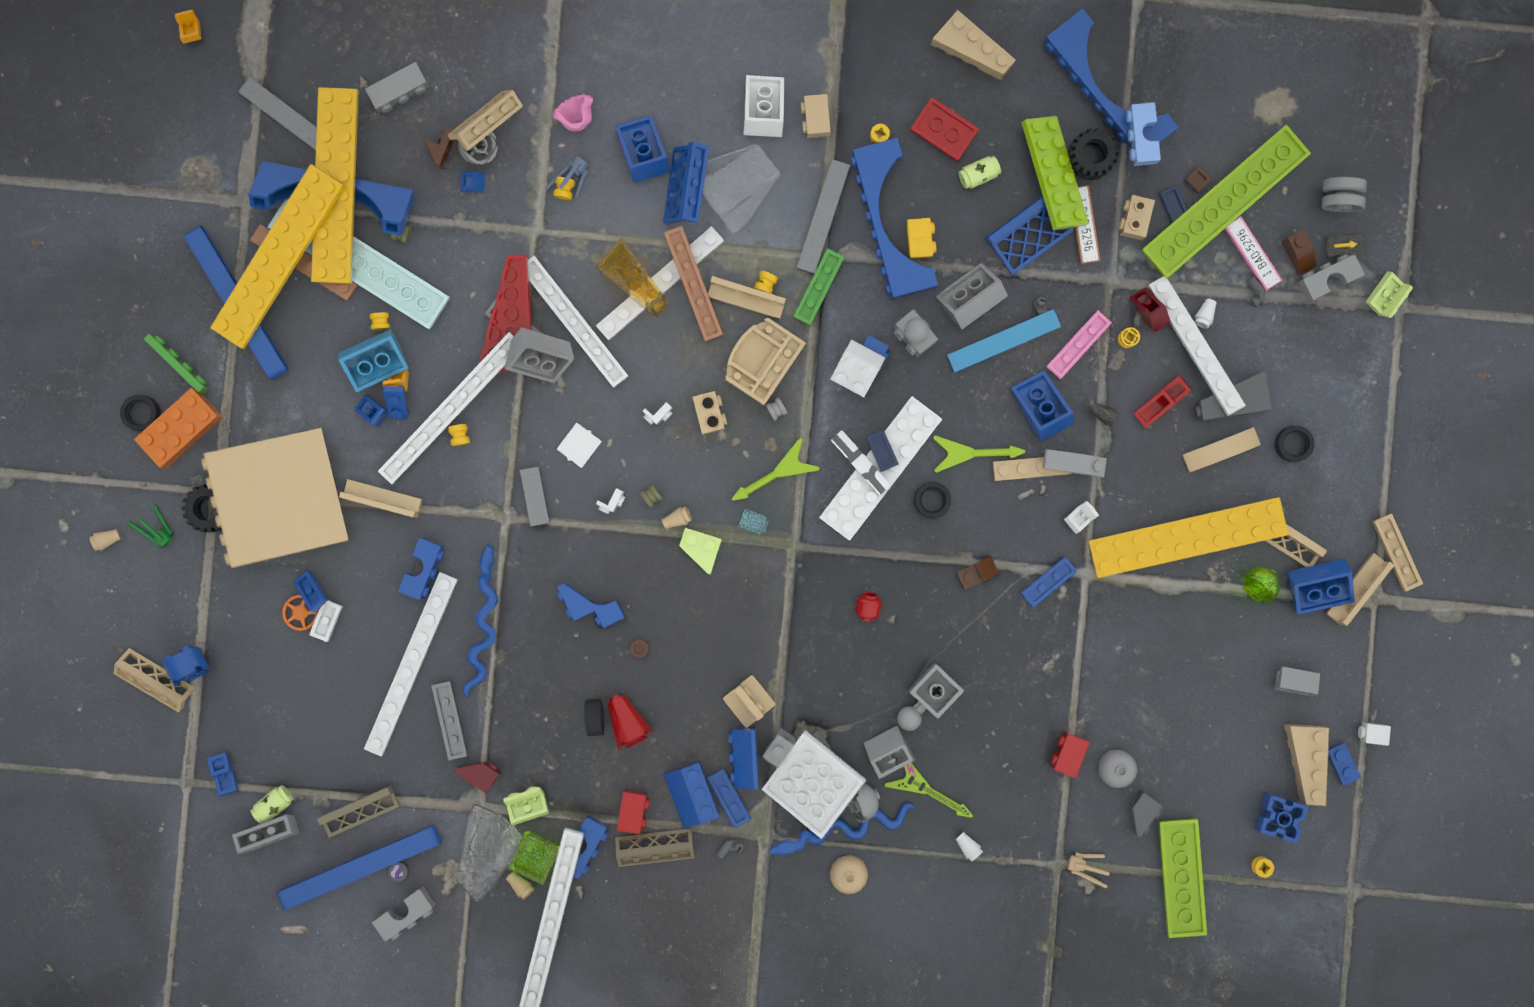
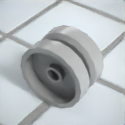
[1321,177,1367,212]

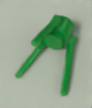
[128,505,173,548]

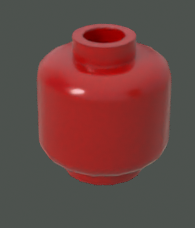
[855,592,882,622]

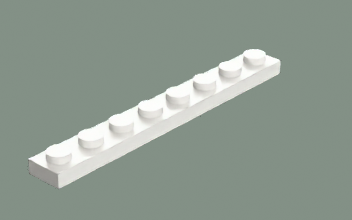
[596,226,724,340]
[528,256,629,388]
[1148,276,1246,416]

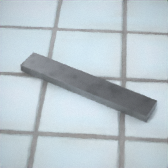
[238,77,317,150]
[797,159,850,274]

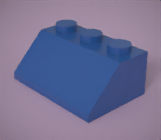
[1287,559,1355,615]
[728,727,758,789]
[664,760,720,828]

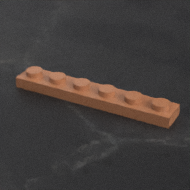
[250,224,359,302]
[664,226,723,341]

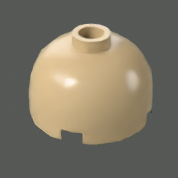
[830,854,868,894]

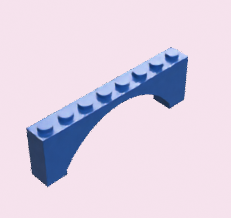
[1044,8,1179,152]
[850,138,938,300]
[248,161,414,236]

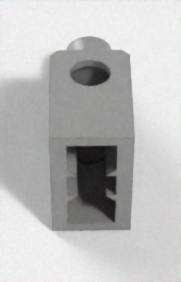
[760,727,796,768]

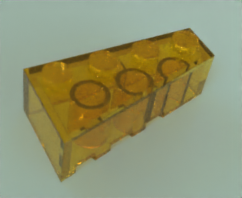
[596,238,669,318]

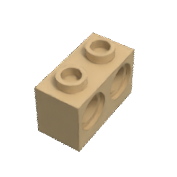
[693,391,727,435]

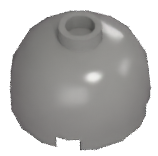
[458,132,498,165]
[1098,750,1138,788]
[848,783,880,823]

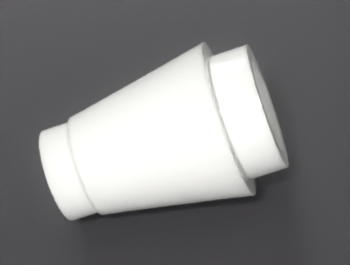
[1194,299,1217,329]
[955,832,983,862]

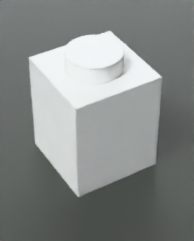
[1358,722,1391,746]

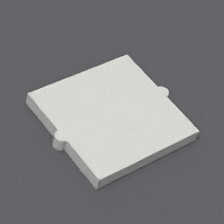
[557,422,602,468]

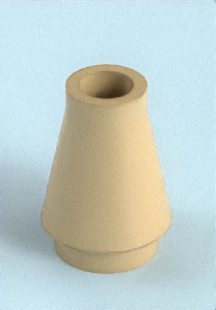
[662,507,692,529]
[89,529,121,551]
[506,871,535,900]

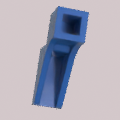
[556,584,625,628]

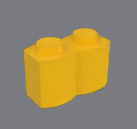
[906,218,936,259]

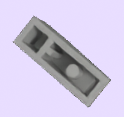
[1043,449,1107,477]

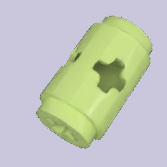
[958,156,1001,189]
[251,785,294,824]

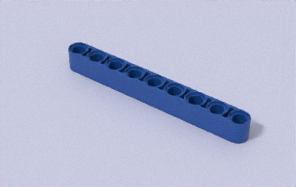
[184,225,289,380]
[276,825,442,910]

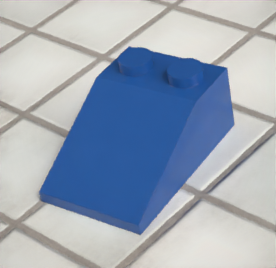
[615,115,670,183]
[1011,371,1074,442]

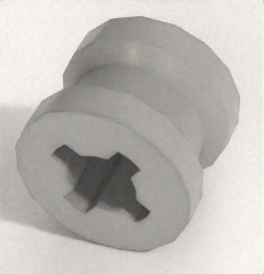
[765,397,788,421]

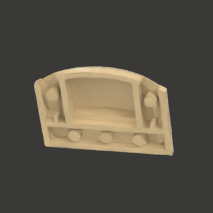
[726,318,806,405]

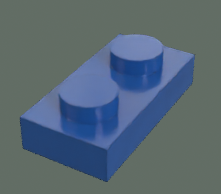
[383,386,409,419]
[293,570,328,612]
[1328,742,1361,786]

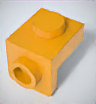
[175,10,201,44]
[382,370,409,392]

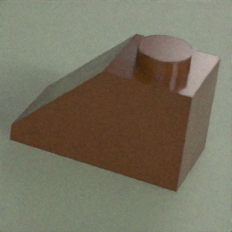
[1281,229,1316,275]

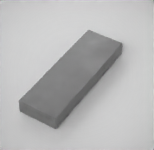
[520,466,550,527]

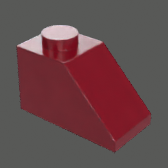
[1130,287,1171,332]
[454,761,501,794]

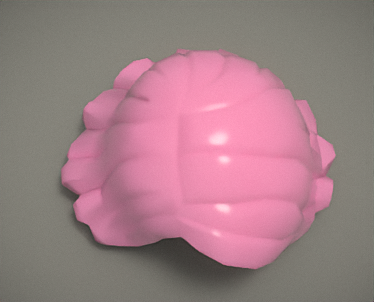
[553,94,593,132]

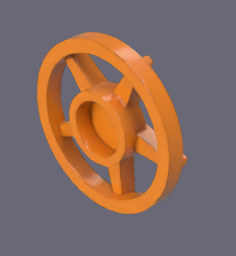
[282,595,319,631]

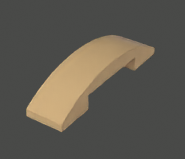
[1182,427,1261,473]

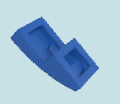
[207,752,239,797]

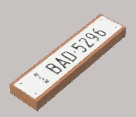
[1075,185,1101,264]

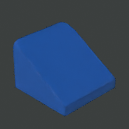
[460,171,485,193]

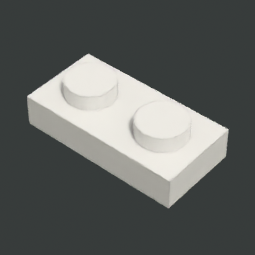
[309,600,343,642]

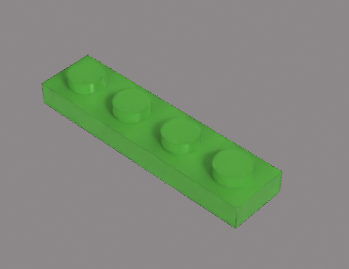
[793,248,844,326]
[144,334,209,394]

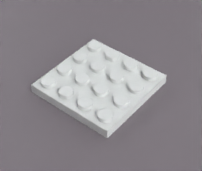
[762,731,866,839]

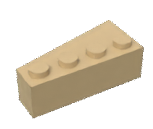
[931,10,1016,80]
[1284,724,1329,806]

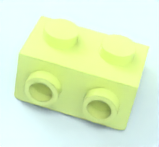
[1366,271,1413,318]
[503,787,549,825]

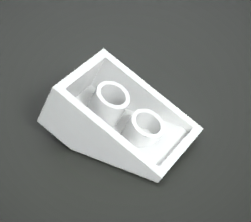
[744,75,784,137]

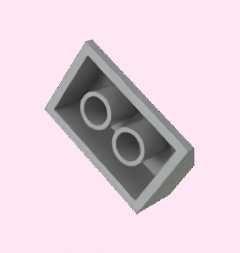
[935,263,1008,329]
[505,327,574,383]

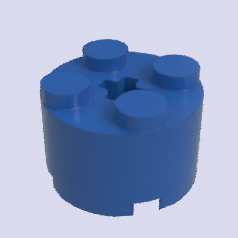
[163,645,210,686]

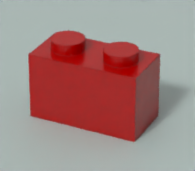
[1050,732,1090,778]
[617,789,650,834]

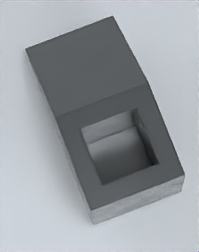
[1129,790,1163,838]

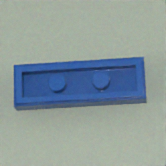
[1020,556,1077,608]
[707,768,752,828]

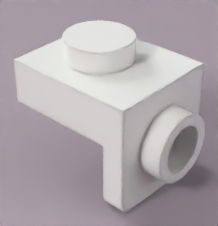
[643,402,673,425]
[596,488,626,514]
[1064,501,1099,534]

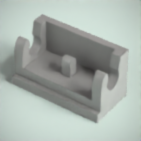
[1274,666,1320,697]

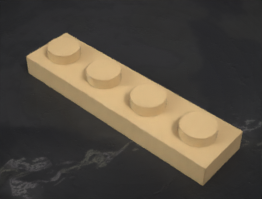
[992,457,1071,481]
[1372,514,1423,592]

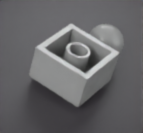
[893,309,938,357]
[897,663,964,731]

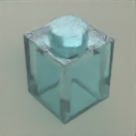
[738,509,769,535]

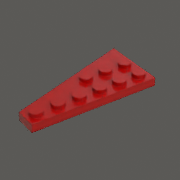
[480,255,532,372]

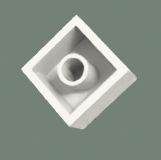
[831,340,885,397]

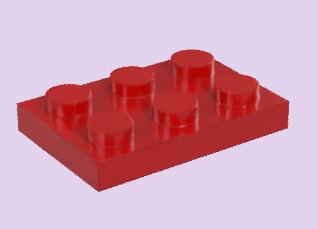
[910,97,979,162]

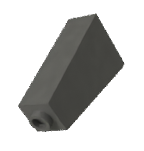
[1194,372,1272,421]

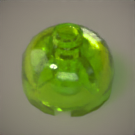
[1240,566,1281,605]

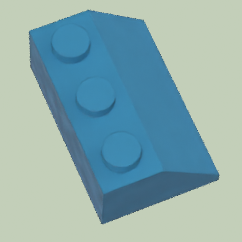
[338,329,409,393]

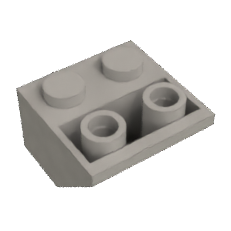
[864,725,915,779]

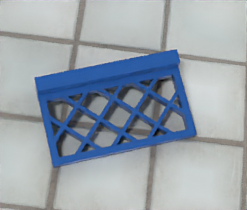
[663,142,709,224]
[985,195,1074,275]

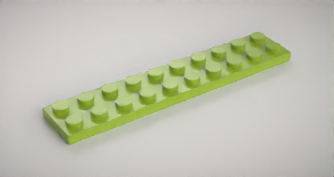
[1141,125,1311,278]

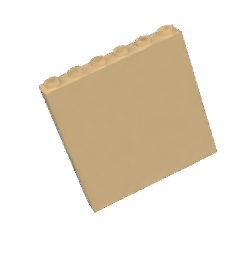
[201,428,348,568]

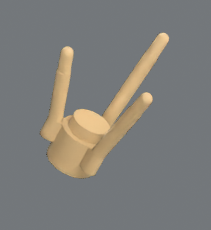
[1067,852,1110,888]

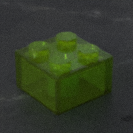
[508,830,560,885]

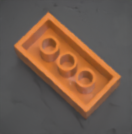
[134,388,224,469]

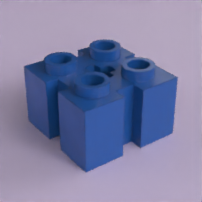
[1254,792,1309,844]

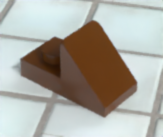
[425,127,455,169]
[956,556,999,590]

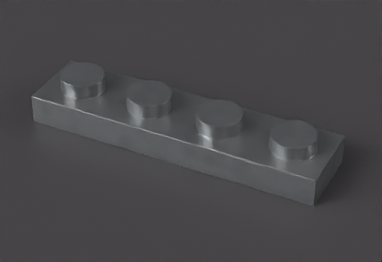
[431,681,468,761]

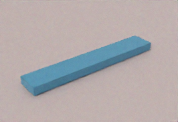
[947,309,1061,372]

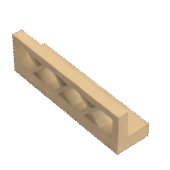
[448,90,523,151]
[708,276,786,319]
[339,479,423,518]
[1264,524,1327,567]
[1325,553,1394,626]
[113,648,195,713]

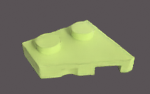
[679,528,722,574]

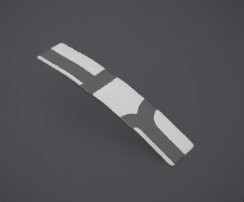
[831,431,891,495]

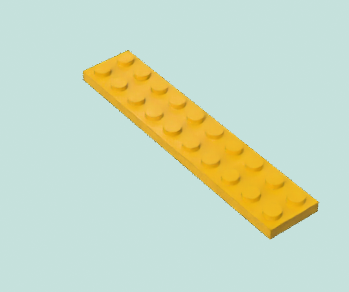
[311,87,359,284]
[210,164,345,349]
[1088,497,1289,578]

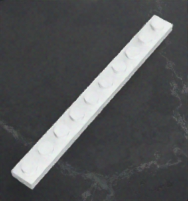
[378,332,514,484]
[364,572,458,757]
[519,828,584,1007]

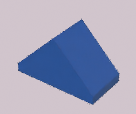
[354,394,388,427]

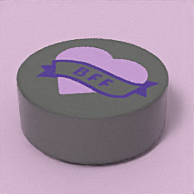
[388,861,409,882]

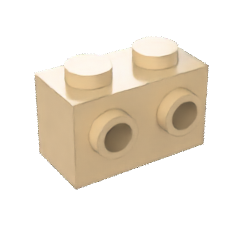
[800,94,831,138]
[1119,195,1155,240]

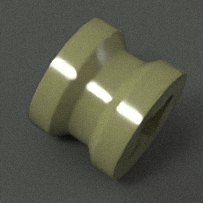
[391,225,412,244]
[640,484,663,508]

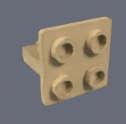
[723,675,775,728]

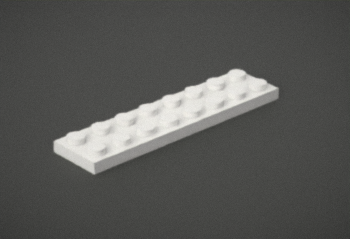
[819,396,942,541]

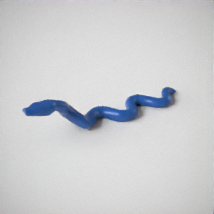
[462,545,498,697]
[770,802,915,855]

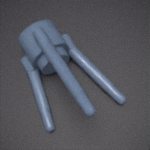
[545,156,589,198]

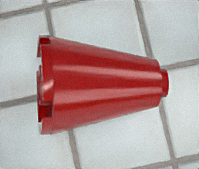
[607,694,653,750]

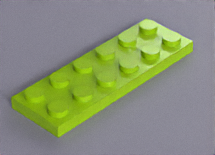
[1021,116,1089,230]
[1158,818,1207,938]

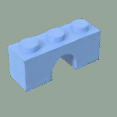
[1126,102,1161,166]

